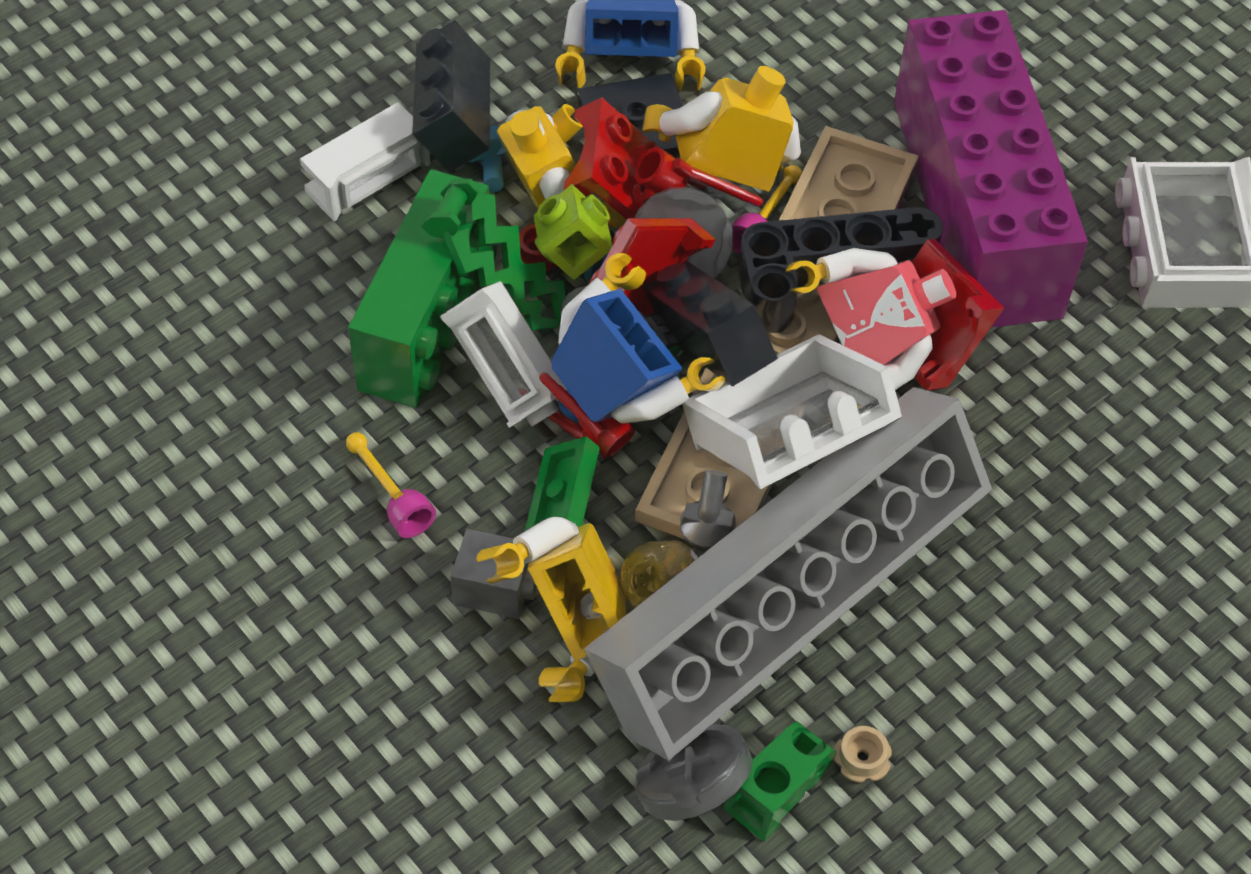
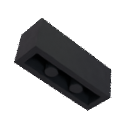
[412,20,490,172]
[643,261,778,387]

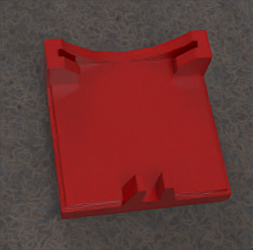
[564,97,660,220]
[589,218,716,316]
[912,239,1004,391]

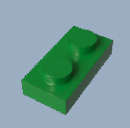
[524,436,600,532]

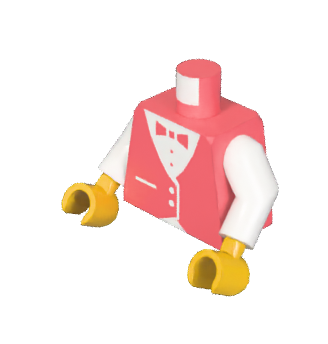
[786,248,956,411]

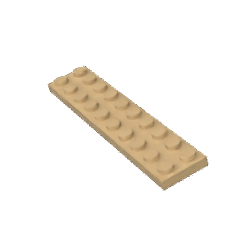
[635,126,919,539]

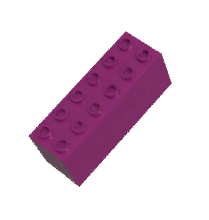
[894,10,1088,328]

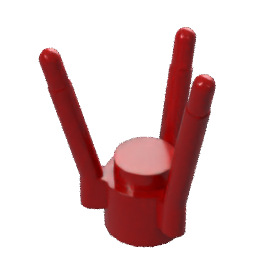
[634,147,763,207]
[519,372,635,459]

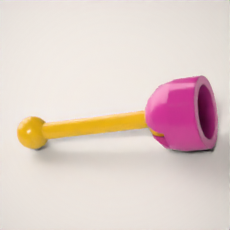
[731,165,802,254]
[346,432,436,538]

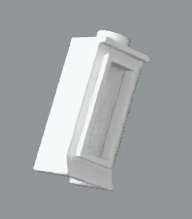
[300,102,431,221]
[440,281,567,428]

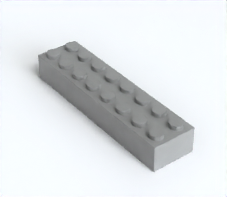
[584,387,992,760]

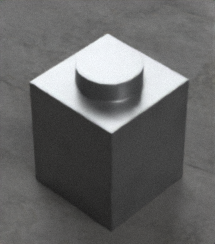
[451,528,538,619]

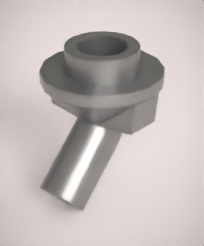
[680,470,736,550]

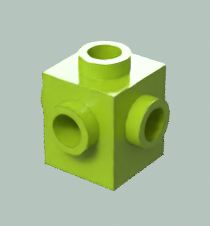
[533,184,613,280]

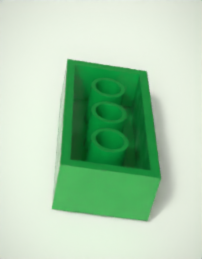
[348,169,497,408]

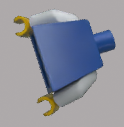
[555,0,706,91]
[551,253,725,424]

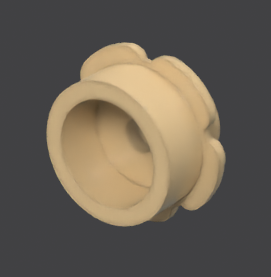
[834,726,892,783]

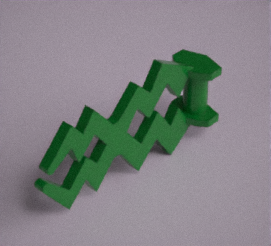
[421,179,566,331]

